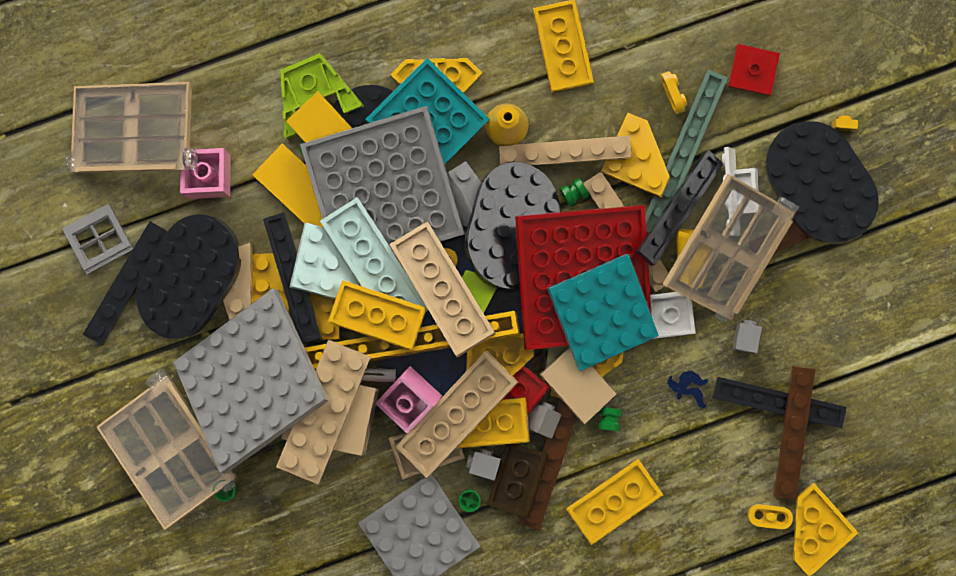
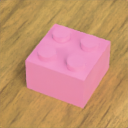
[180,148,231,199]
[375,366,442,434]

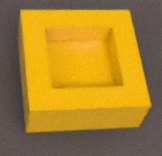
[831,116,858,132]

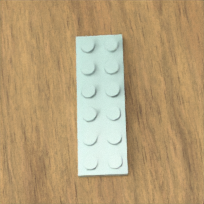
[320,197,428,311]

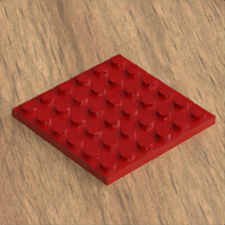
[515,205,652,350]

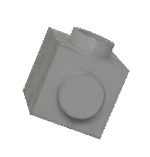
[732,320,762,354]
[528,402,562,439]
[466,448,501,480]

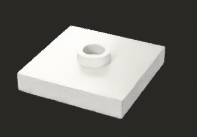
[650,292,696,339]

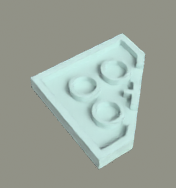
[290,223,359,300]

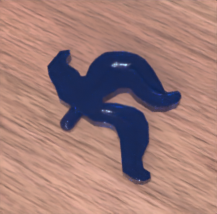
[667,371,708,408]

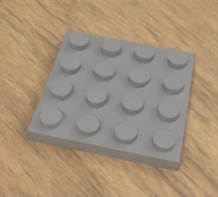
[358,474,481,576]

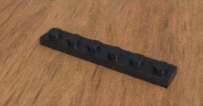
[635,150,723,266]
[263,212,323,345]
[83,221,168,345]
[712,377,847,428]

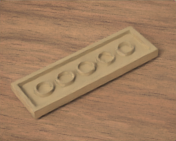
[390,221,496,357]
[276,340,371,484]
[396,351,519,478]

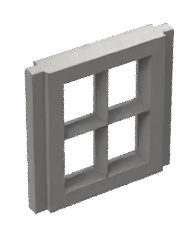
[62,204,133,275]

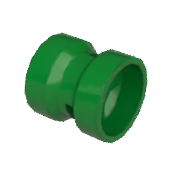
[560,178,589,207]
[598,407,623,431]
[213,480,238,502]
[459,489,481,512]

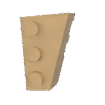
[223,243,254,320]

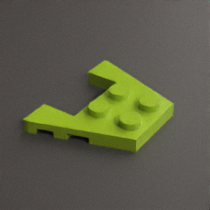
[280,53,364,139]

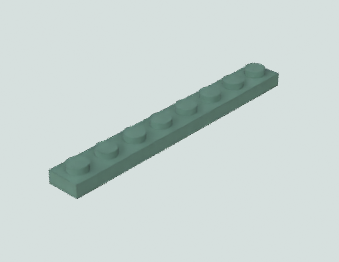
[645,69,728,233]

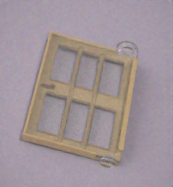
[65,82,198,173]
[663,174,799,322]
[97,370,238,530]

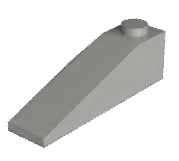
[447,161,481,228]

